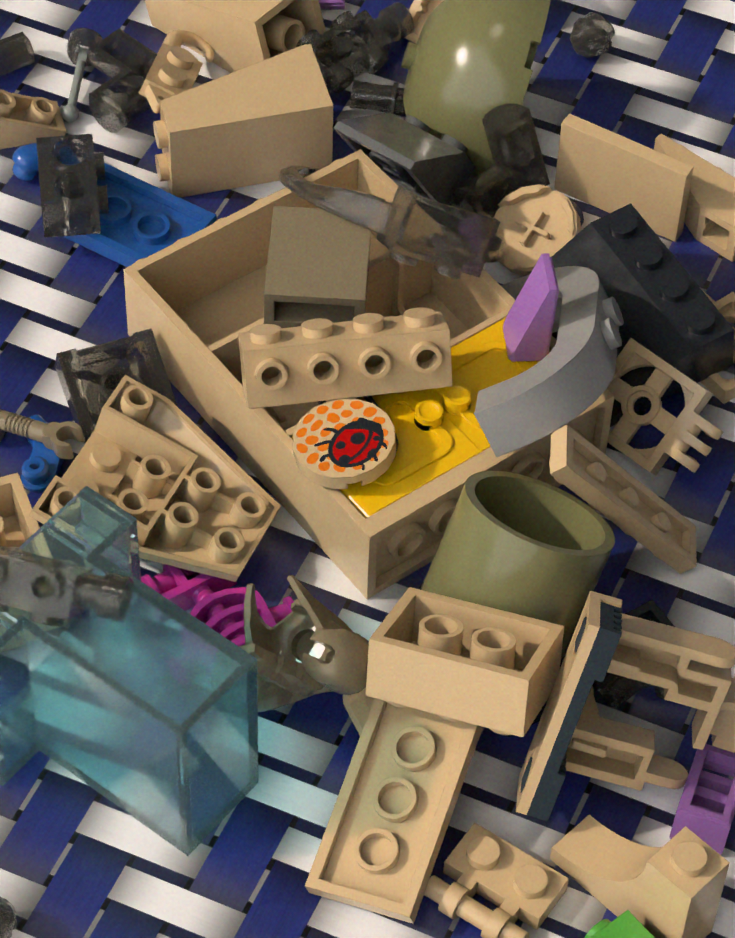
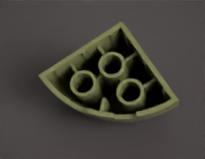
[401,0,551,181]

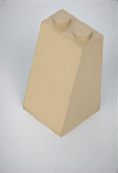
[145,0,331,73]
[153,44,333,198]

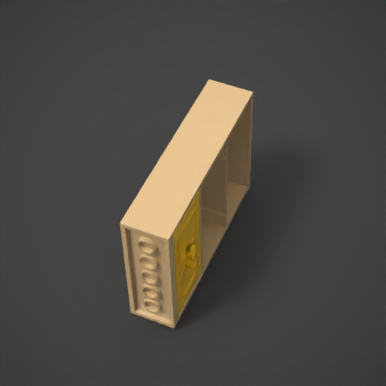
[123,149,614,599]

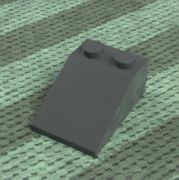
[333,112,476,214]

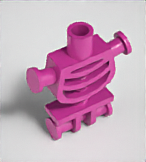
[140,564,294,684]

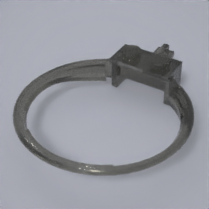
[279,165,507,279]

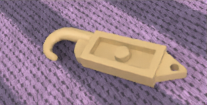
[139,30,215,113]

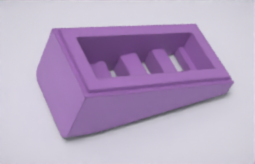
[670,744,735,855]

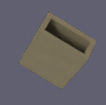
[264,206,372,328]

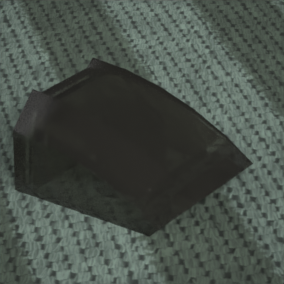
[55,328,178,445]

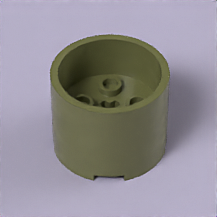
[421,471,615,658]

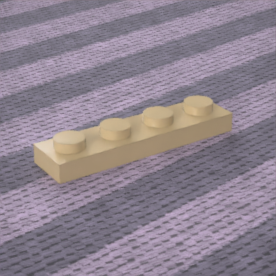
[549,425,697,574]

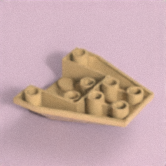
[29,375,281,582]

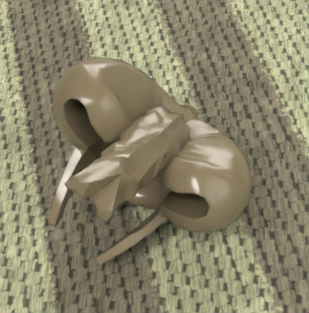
[215,575,369,712]

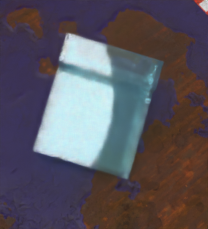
[0,486,259,856]

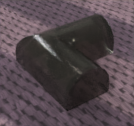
[88,28,157,133]
[453,104,550,231]

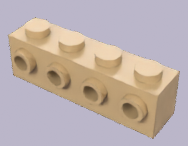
[238,307,452,409]

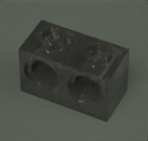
[36,134,109,238]

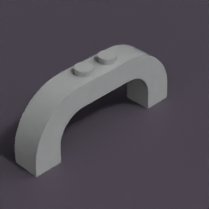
[474,266,624,457]

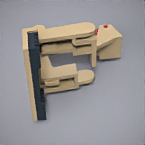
[516,591,735,822]

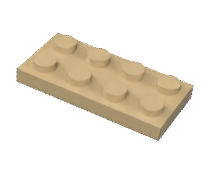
[305,698,483,924]

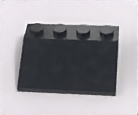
[552,203,734,427]

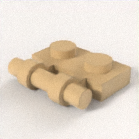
[424,823,569,938]

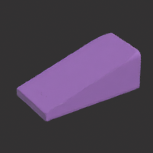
[503,253,559,362]

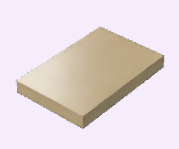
[554,113,694,242]

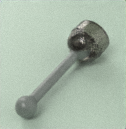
[61,28,104,122]

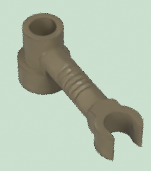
[0,409,85,459]

